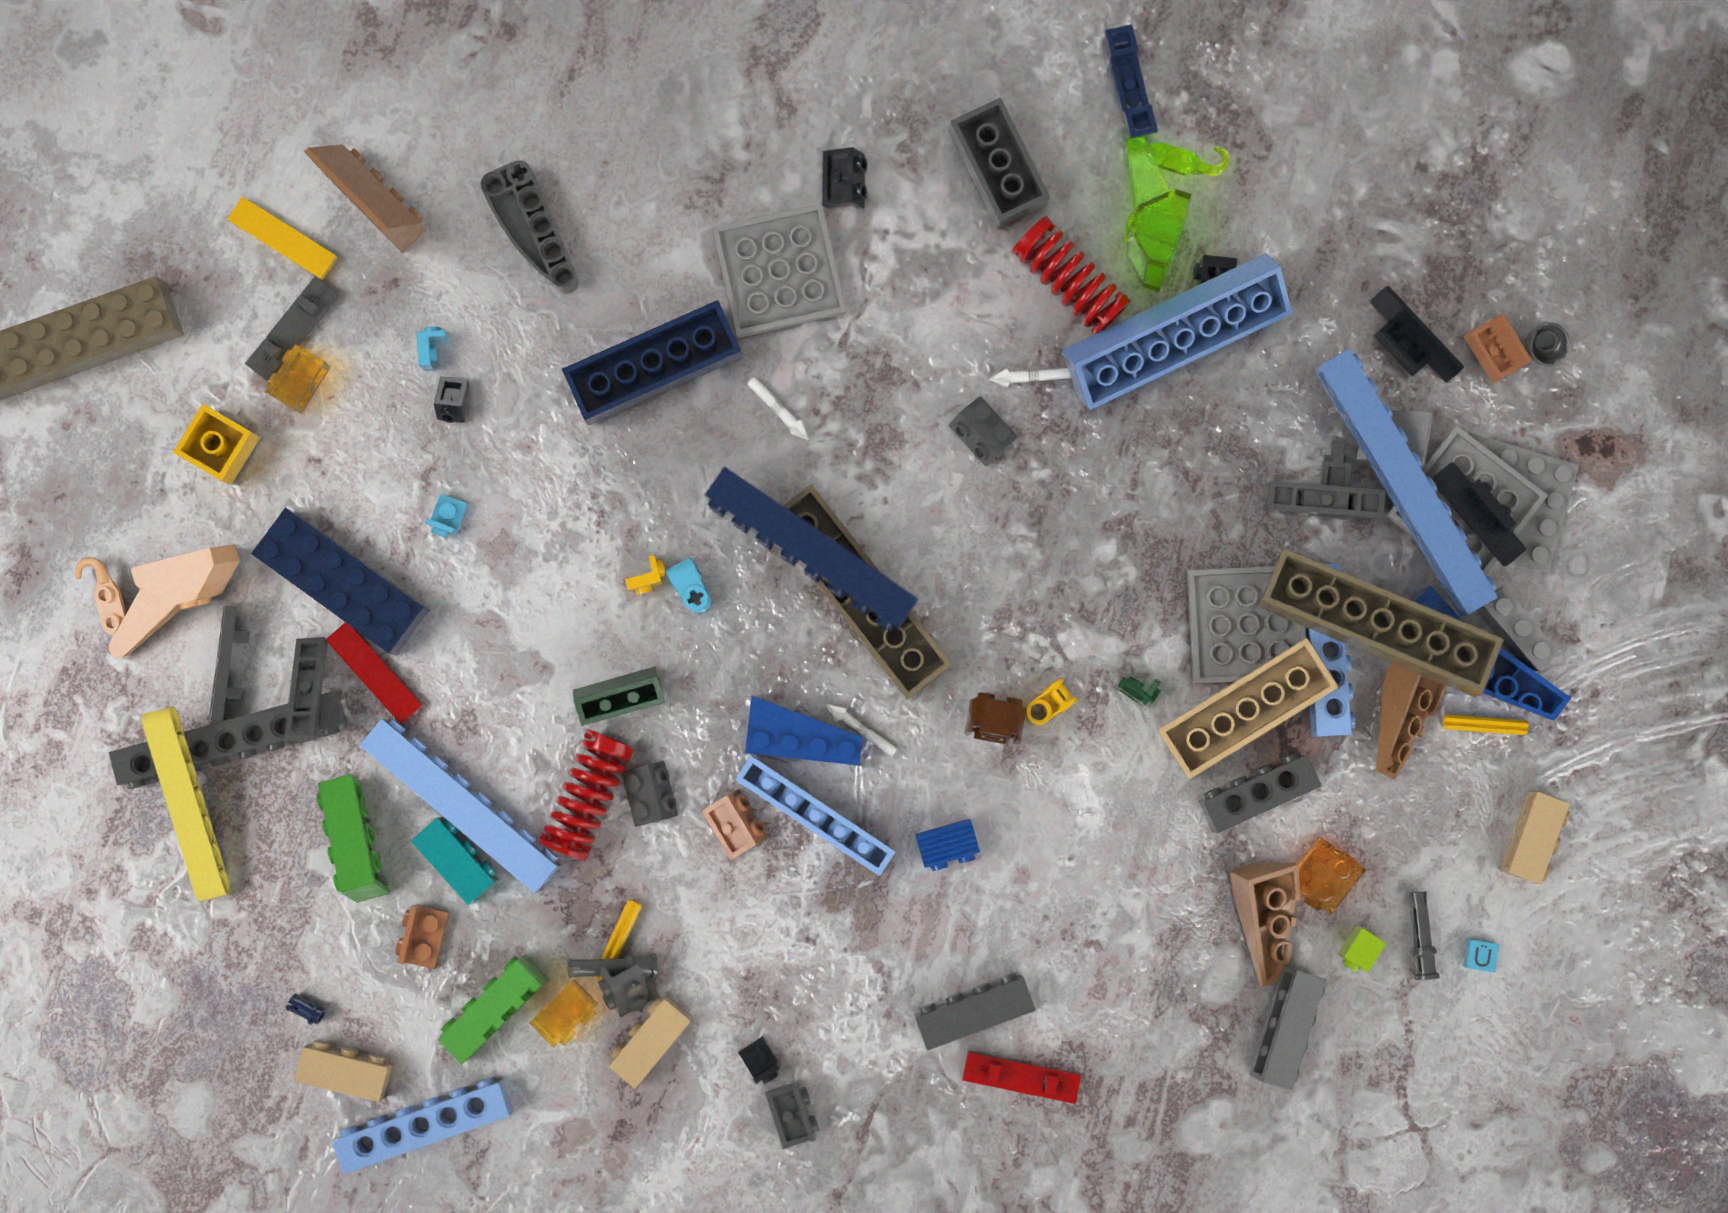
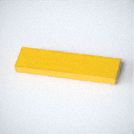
[227,196,338,281]

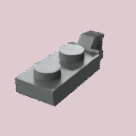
[1317,440,1352,520]

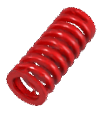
[1011,216,1131,335]
[538,728,635,861]

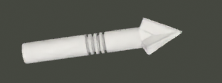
[988,368,1072,387]
[747,377,809,440]
[826,704,898,757]

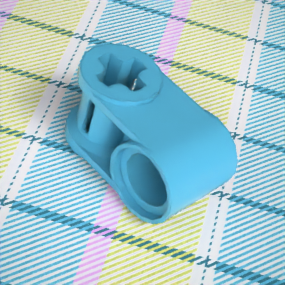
[665,557,711,613]

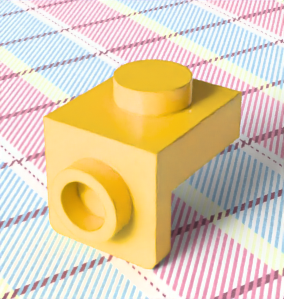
[625,554,667,595]

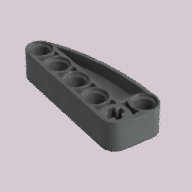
[480,160,579,294]

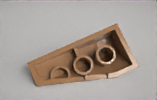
[1376,663,1447,780]
[1230,863,1301,987]

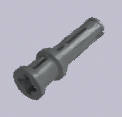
[1408,891,1440,980]
[568,953,658,980]

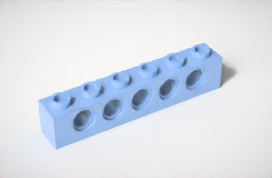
[1306,563,1355,737]
[735,756,895,876]
[332,1077,514,1175]

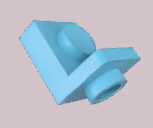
[416,327,449,371]
[425,494,469,538]

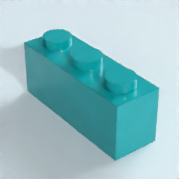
[411,817,499,905]

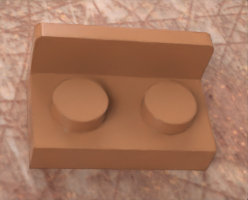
[702,789,768,860]
[395,904,450,969]

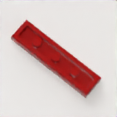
[326,622,424,724]

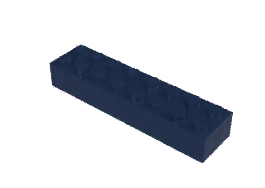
[704,466,918,632]

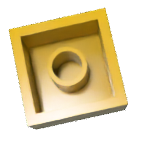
[173,403,261,485]

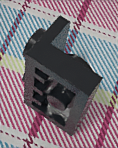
[822,147,868,209]

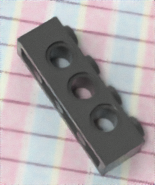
[1199,752,1322,833]

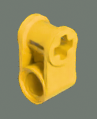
[1025,677,1079,726]

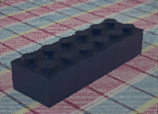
[562,300,743,426]
[251,508,430,656]

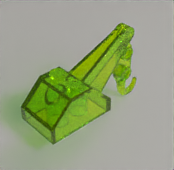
[1123,136,1229,292]

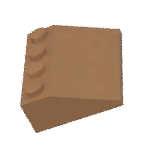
[304,144,426,253]

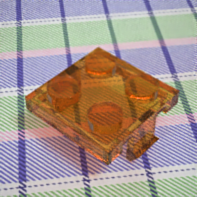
[1298,837,1366,915]

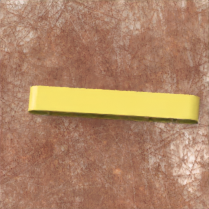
[142,706,230,902]

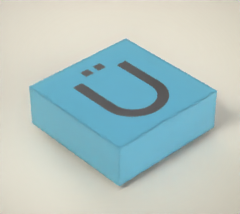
[1464,939,1499,973]

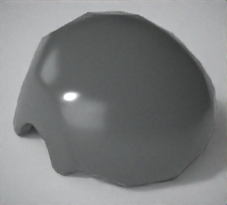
[1525,322,1570,366]

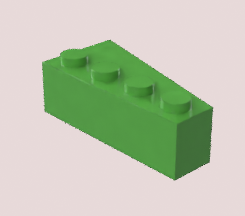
[316,774,390,903]
[438,955,550,1065]

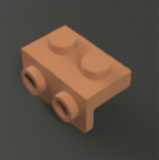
[1464,314,1532,384]

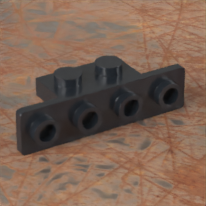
[1370,286,1464,382]
[1431,462,1526,567]

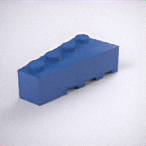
[1483,648,1571,721]
[745,696,863,766]

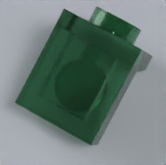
[1113,676,1161,706]

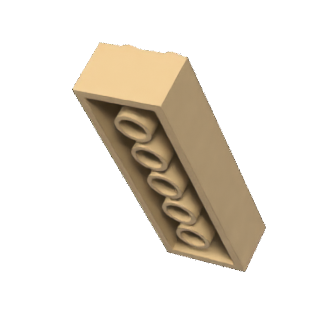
[1158,638,1339,779]

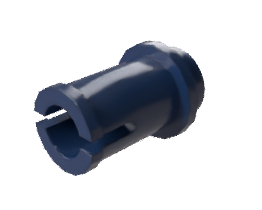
[286,993,326,1025]

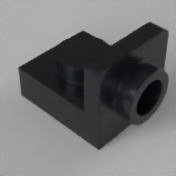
[1193,255,1237,286]
[433,376,470,423]
[738,1036,781,1084]

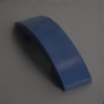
[1104,24,1158,139]

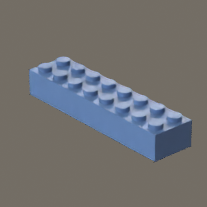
[1062,253,1293,410]

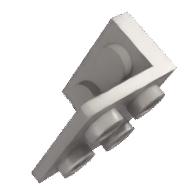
[1357,410,1433,469]

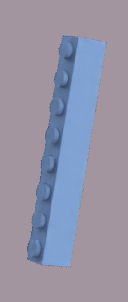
[359,718,561,893]

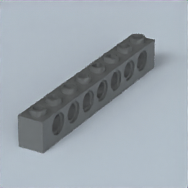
[109,691,347,789]

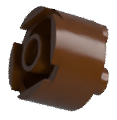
[964,692,1026,744]

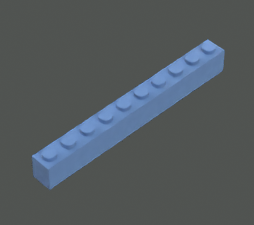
[1314,349,1498,616]

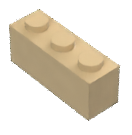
[1500,791,1570,885]
[608,996,693,1089]
[294,1041,393,1102]

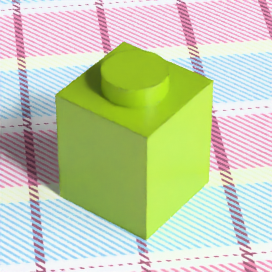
[1338,926,1387,973]

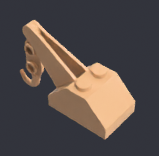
[75,544,240,658]

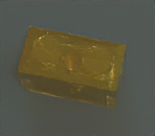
[266,344,331,414]
[529,979,598,1048]

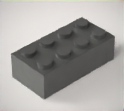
[949,97,1050,230]

